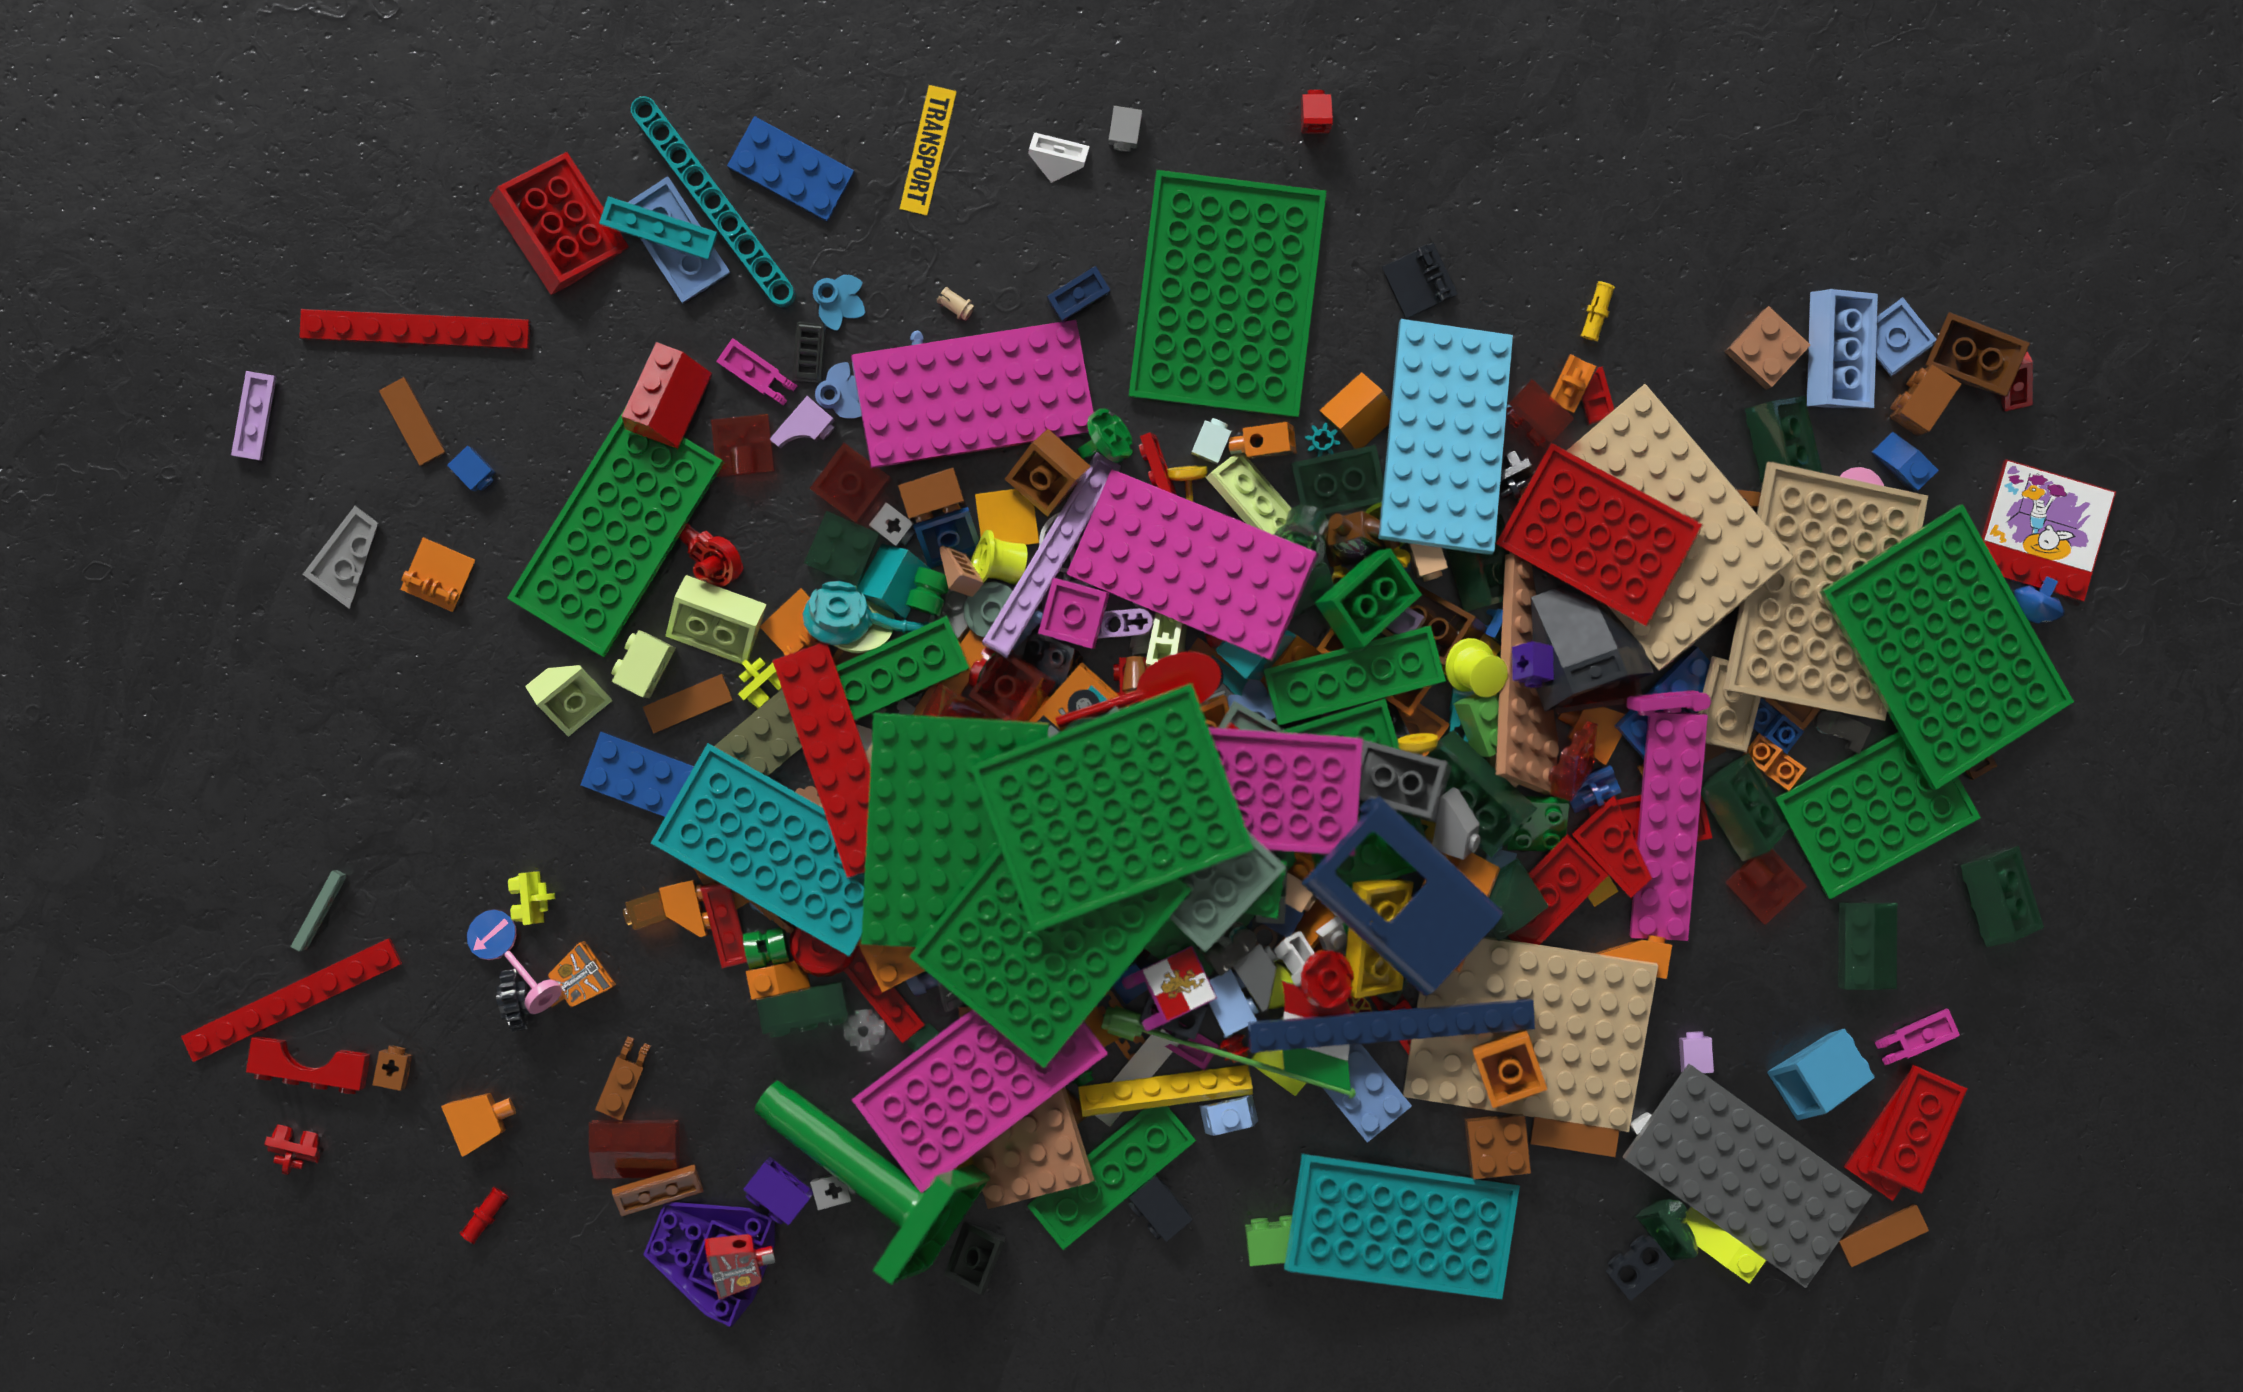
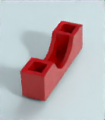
[246,1036,370,1094]

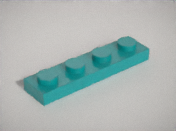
[599,196,718,260]

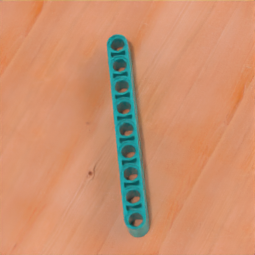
[631,96,796,308]

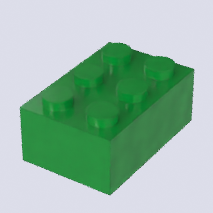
[1315,548,1421,649]

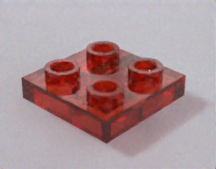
[711,414,775,477]
[1725,844,1807,925]

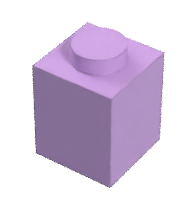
[1679,1032,1714,1073]

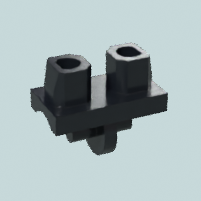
[1499,451,1533,502]

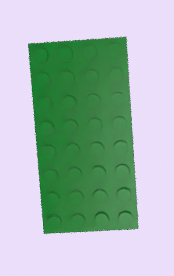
[507,405,725,657]

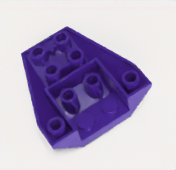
[643,1202,775,1327]

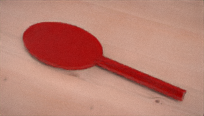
[1055,652,1221,728]

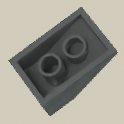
[1359,740,1452,823]

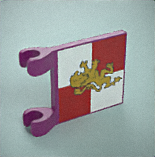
[1122,946,1217,1031]

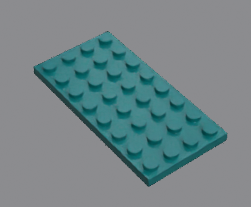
[651,743,865,957]
[1284,1154,1520,1299]

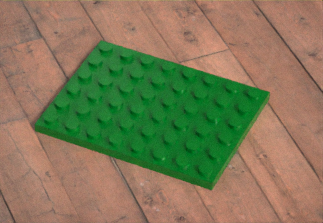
[1129,170,1326,418]
[1819,504,2074,790]
[971,683,1254,932]
[861,713,1049,947]
[909,846,1192,1068]

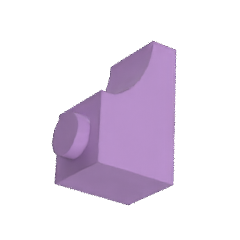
[770,396,835,449]

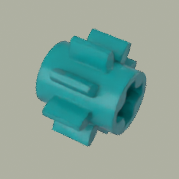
[1305,423,1340,459]

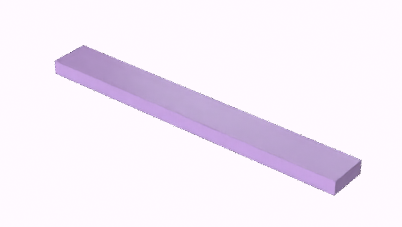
[982,452,1121,658]

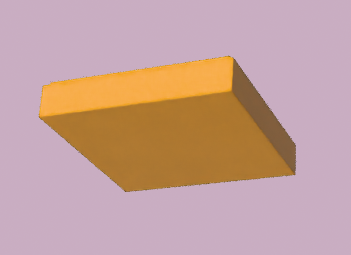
[975,489,1039,545]

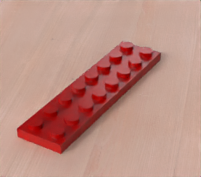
[772,642,871,878]

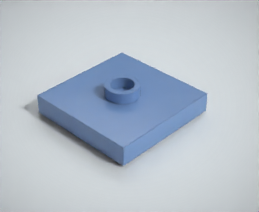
[1876,297,1937,378]

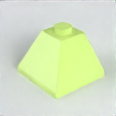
[525,665,612,737]

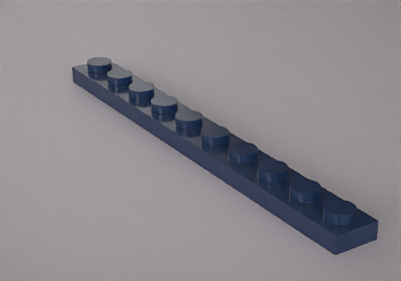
[1248,999,1535,1053]

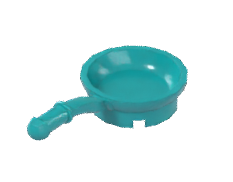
[802,581,929,645]

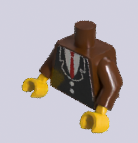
[1324,511,1411,586]

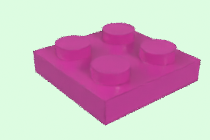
[1038,578,1109,649]

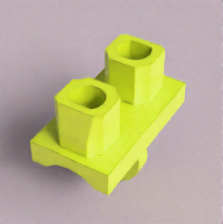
[738,658,782,708]
[508,871,556,925]

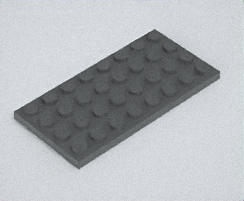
[1622,1063,1872,1288]

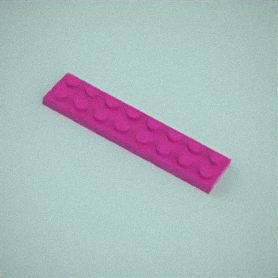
[1630,711,1708,941]

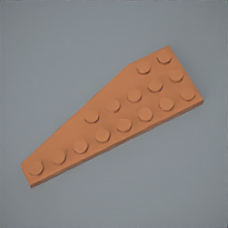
[1496,553,1559,796]

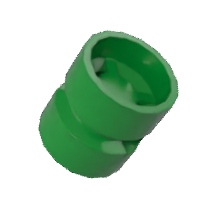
[905,567,950,617]
[743,927,790,970]

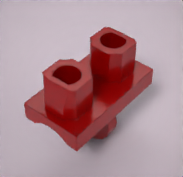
[264,1124,320,1175]

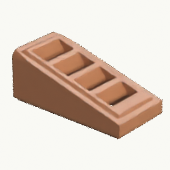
[939,545,983,597]

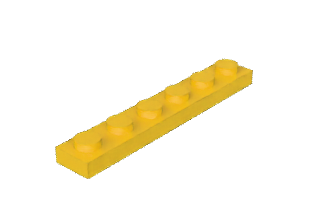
[1078,1065,1253,1117]

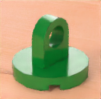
[1077,408,1133,463]

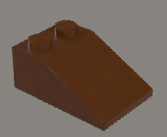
[1926,312,2030,397]
[1388,582,1487,669]

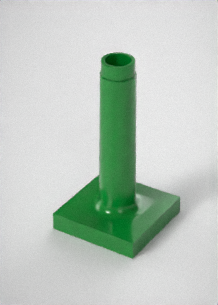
[754,1081,991,1284]

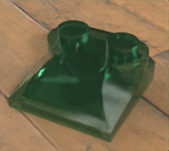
[1636,1199,1698,1261]

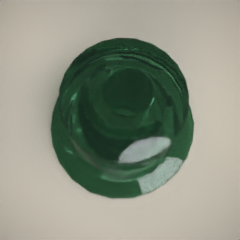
[1274,505,1328,567]

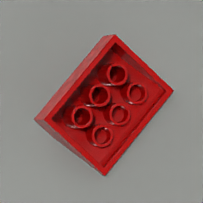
[489,152,629,295]

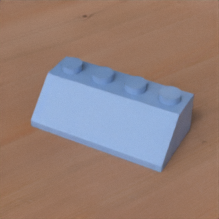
[1807,289,1878,408]

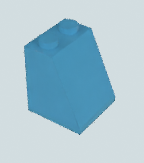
[1767,1029,1875,1121]

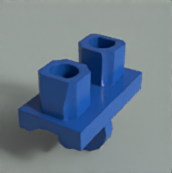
[1564,765,1622,813]

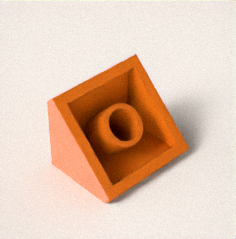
[1319,372,1391,453]

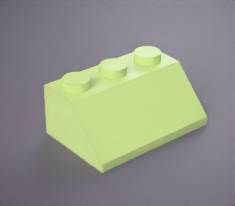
[666,575,766,664]

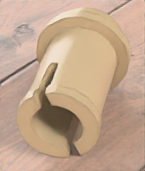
[937,287,975,320]

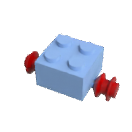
[1208,967,1259,1063]

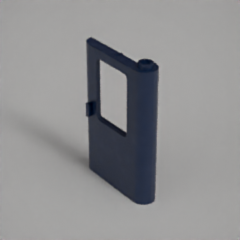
[1302,797,1503,996]

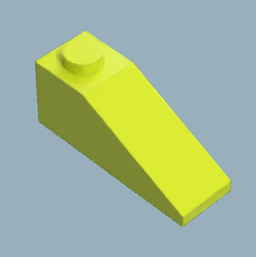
[1675,1206,1766,1284]

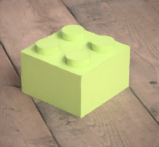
[611,630,676,698]

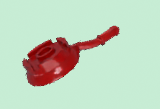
[790,925,857,977]

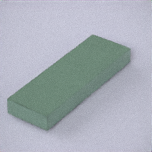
[291,870,346,951]

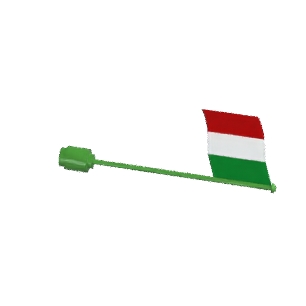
[1101,980,1356,1099]

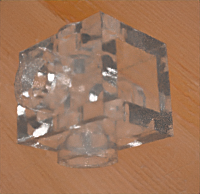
[844,1009,885,1051]

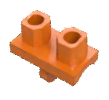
[1548,354,1596,413]

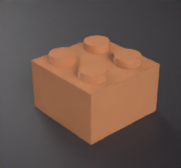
[1725,306,1810,390]

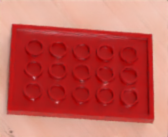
[1496,443,1704,627]

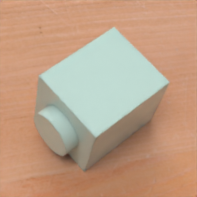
[1191,418,1231,465]

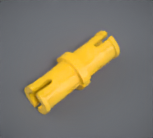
[1581,281,1615,341]

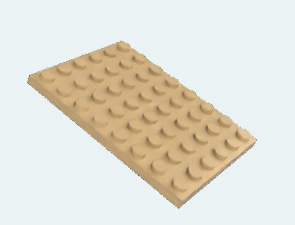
[1518,384,1795,671]
[1724,462,1928,721]
[1402,937,1658,1132]

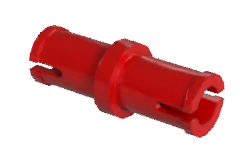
[459,1187,509,1244]

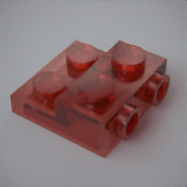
[1548,721,1598,801]

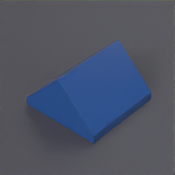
[913,507,979,568]

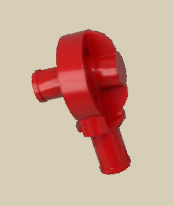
[678,523,744,587]

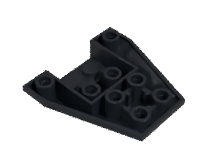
[1531,584,1654,712]

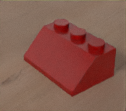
[622,342,712,449]

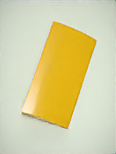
[1346,880,1413,998]

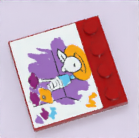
[1982,459,2116,601]

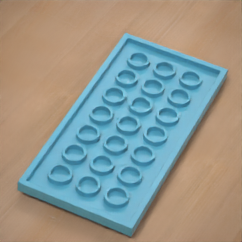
[1379,319,1513,555]

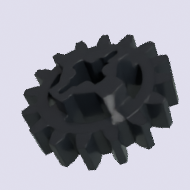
[496,969,532,1032]

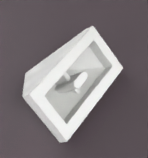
[1028,133,1089,183]

